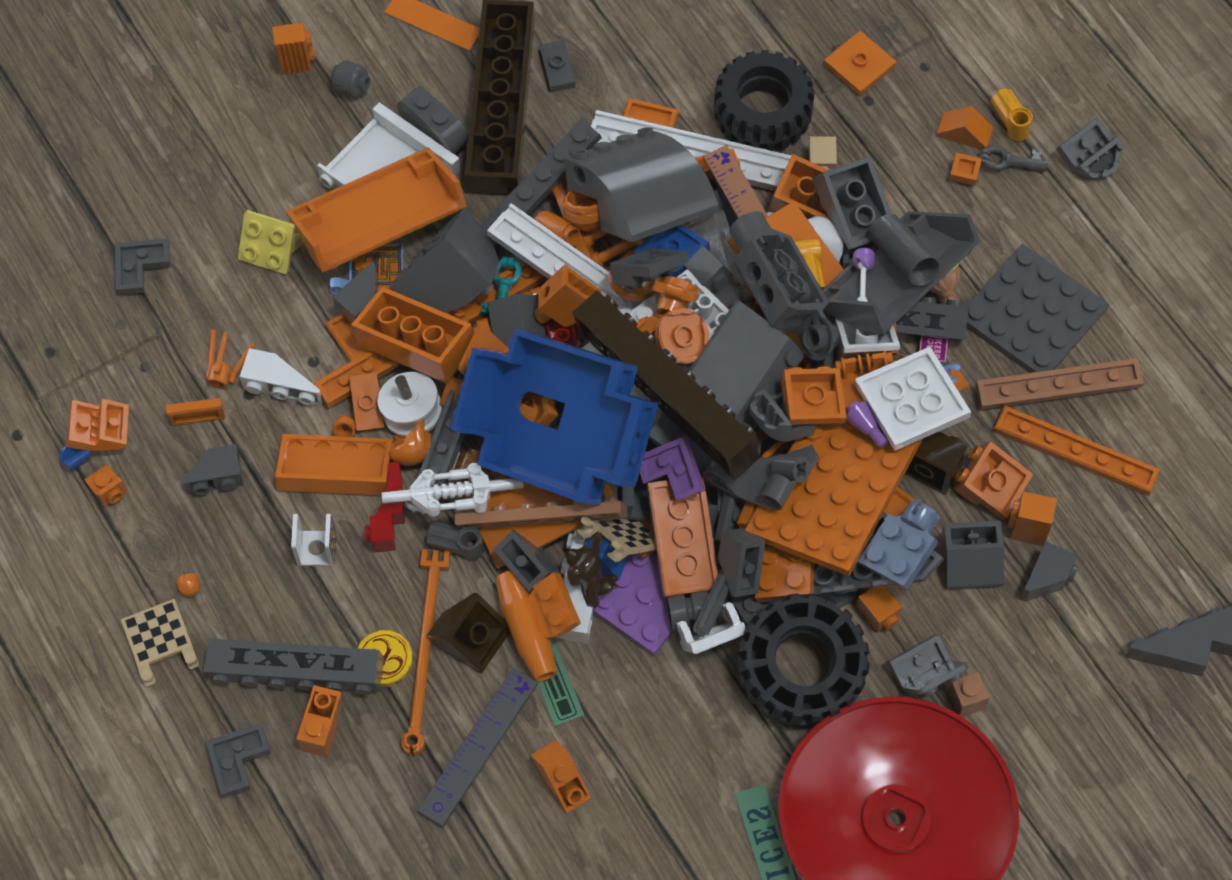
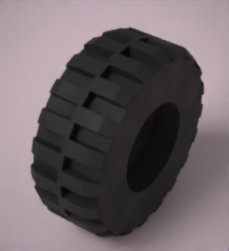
[736,593,870,728]

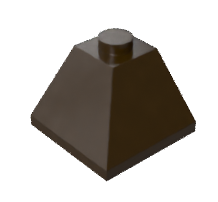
[427,592,510,673]

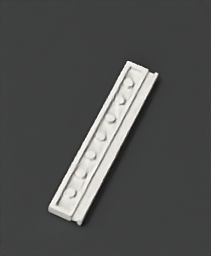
[591,110,791,191]
[487,203,647,314]

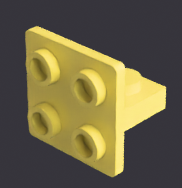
[238,210,302,274]

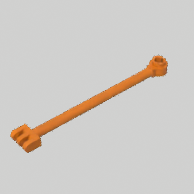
[401,549,451,756]

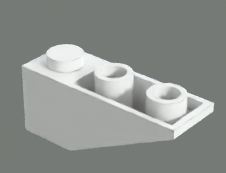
[240,348,323,405]

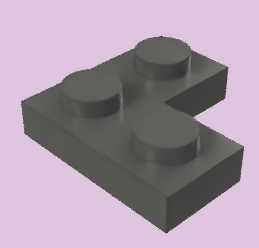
[115,238,171,295]
[206,723,271,798]

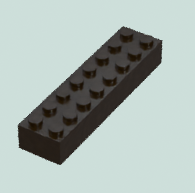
[465,0,535,194]
[572,290,760,481]

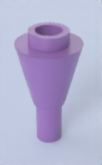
[846,401,889,449]

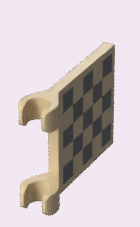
[577,517,656,562]
[121,599,200,687]

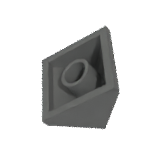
[487,294,547,348]

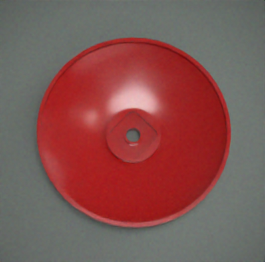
[779,697,1020,880]

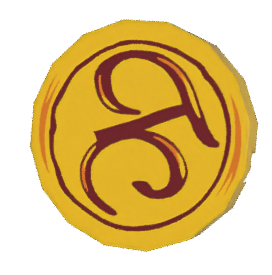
[358,630,413,687]

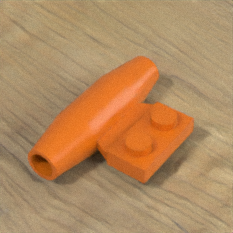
[495,570,581,682]

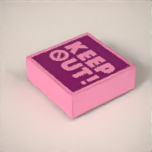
[919,335,948,362]

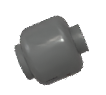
[330,61,371,98]

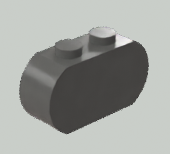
[397,86,469,154]

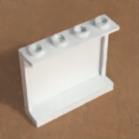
[317,102,461,189]

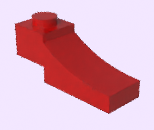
[365,462,405,553]

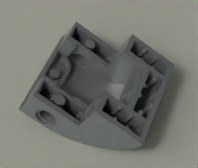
[563,127,719,242]

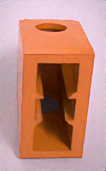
[534,265,601,327]

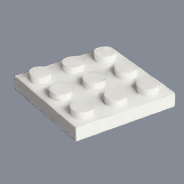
[855,347,971,451]

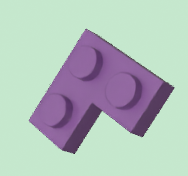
[639,437,705,501]

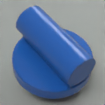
[59,445,92,471]

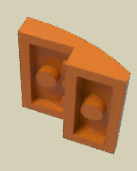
[66,399,129,451]

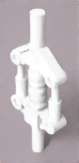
[381,463,524,517]

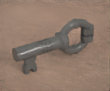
[979,146,1047,172]

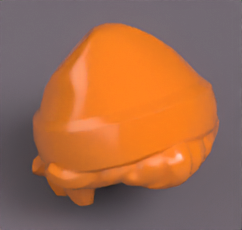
[561,191,600,232]

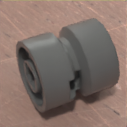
[667,591,708,633]

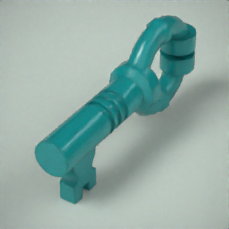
[480,257,522,314]

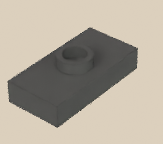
[539,40,575,92]

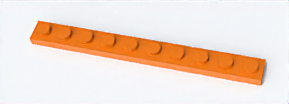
[314,261,548,408]

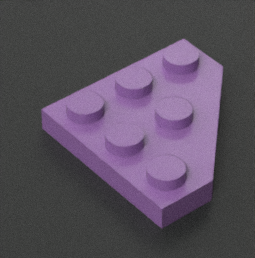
[586,553,671,657]

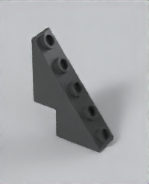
[1125,603,1232,676]

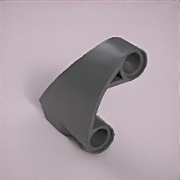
[703,444,819,510]

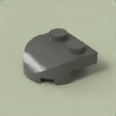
[1056,118,1122,179]
[749,389,815,442]

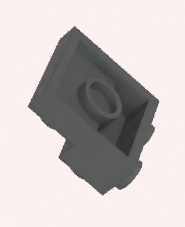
[610,248,689,289]

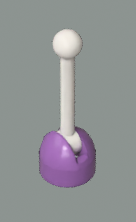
[853,248,875,302]

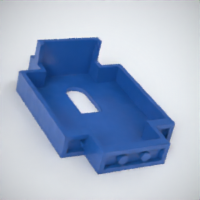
[451,329,658,505]

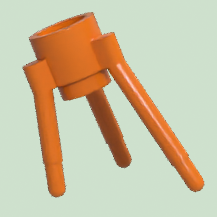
[205,329,255,389]

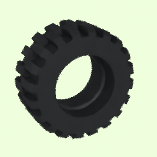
[714,50,814,151]

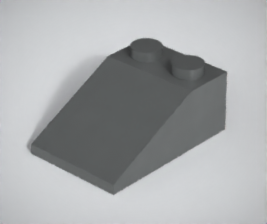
[812,156,896,250]

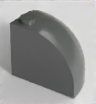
[390,208,499,312]

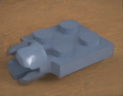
[858,499,940,590]

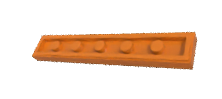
[993,405,1160,496]

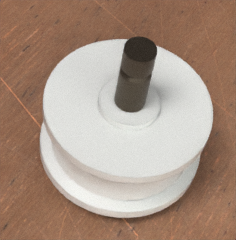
[378,372,443,437]

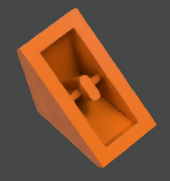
[936,106,994,149]

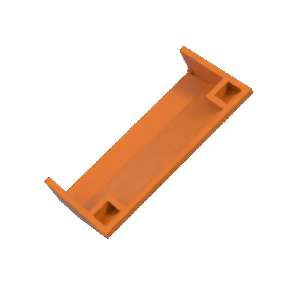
[286,147,467,273]

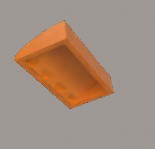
[275,434,393,496]

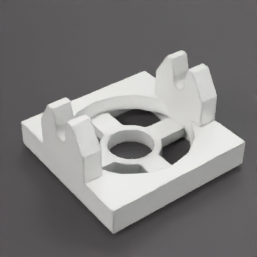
[676,602,746,654]

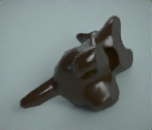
[566,533,618,608]

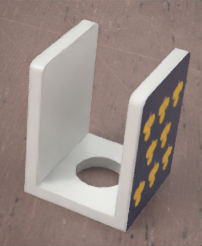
[291,514,336,566]

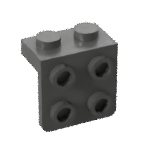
[886,634,968,697]

